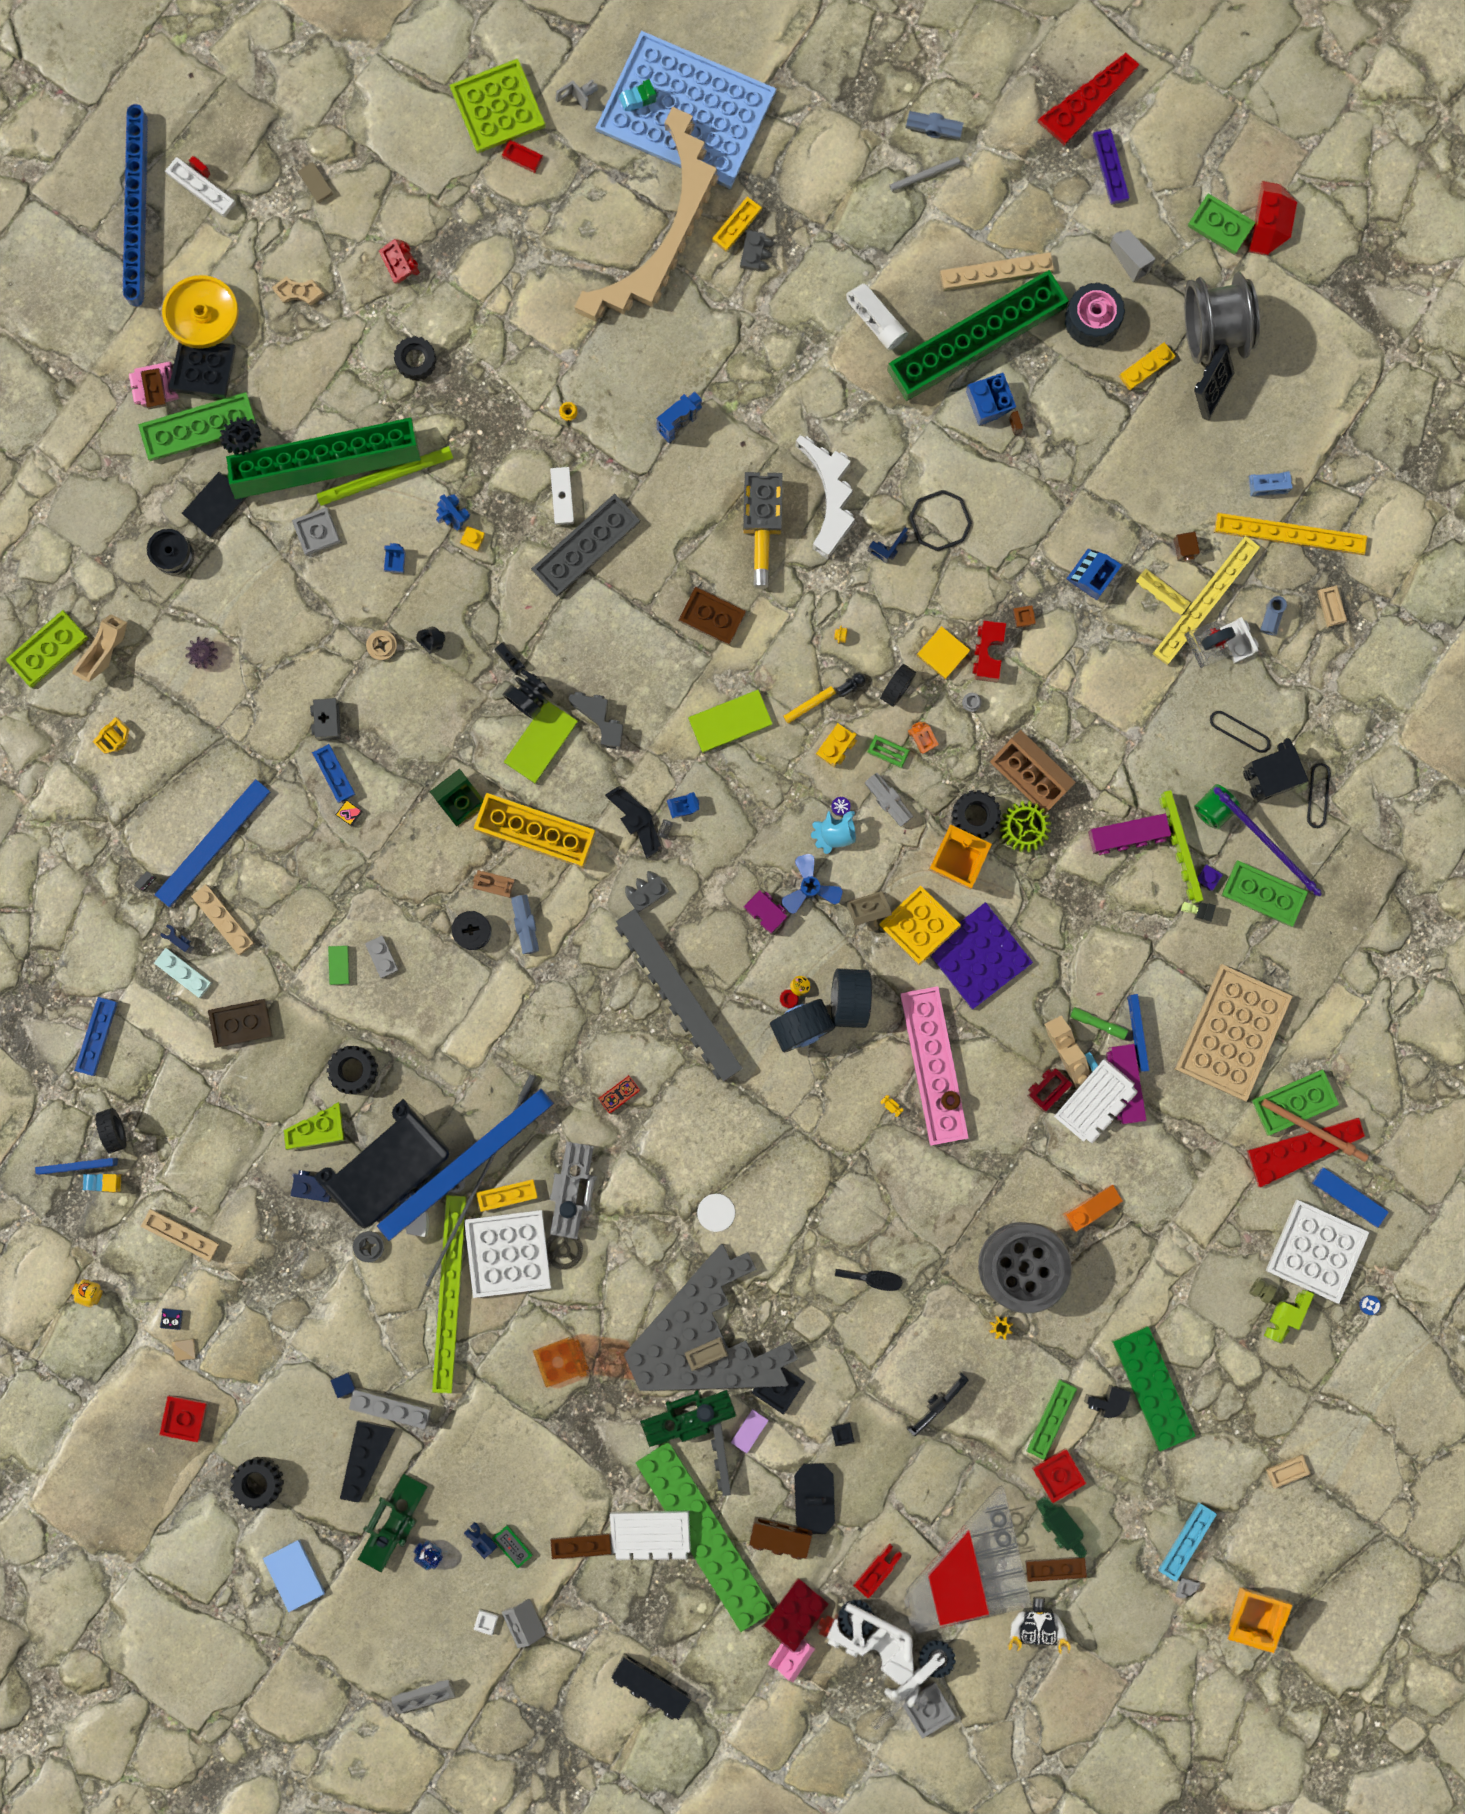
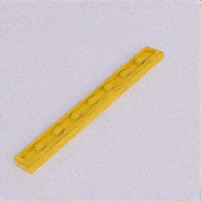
[1214,513,1368,555]

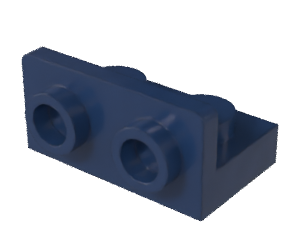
[290,1170,331,1203]

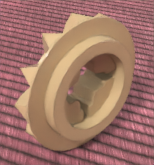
[366,630,397,661]

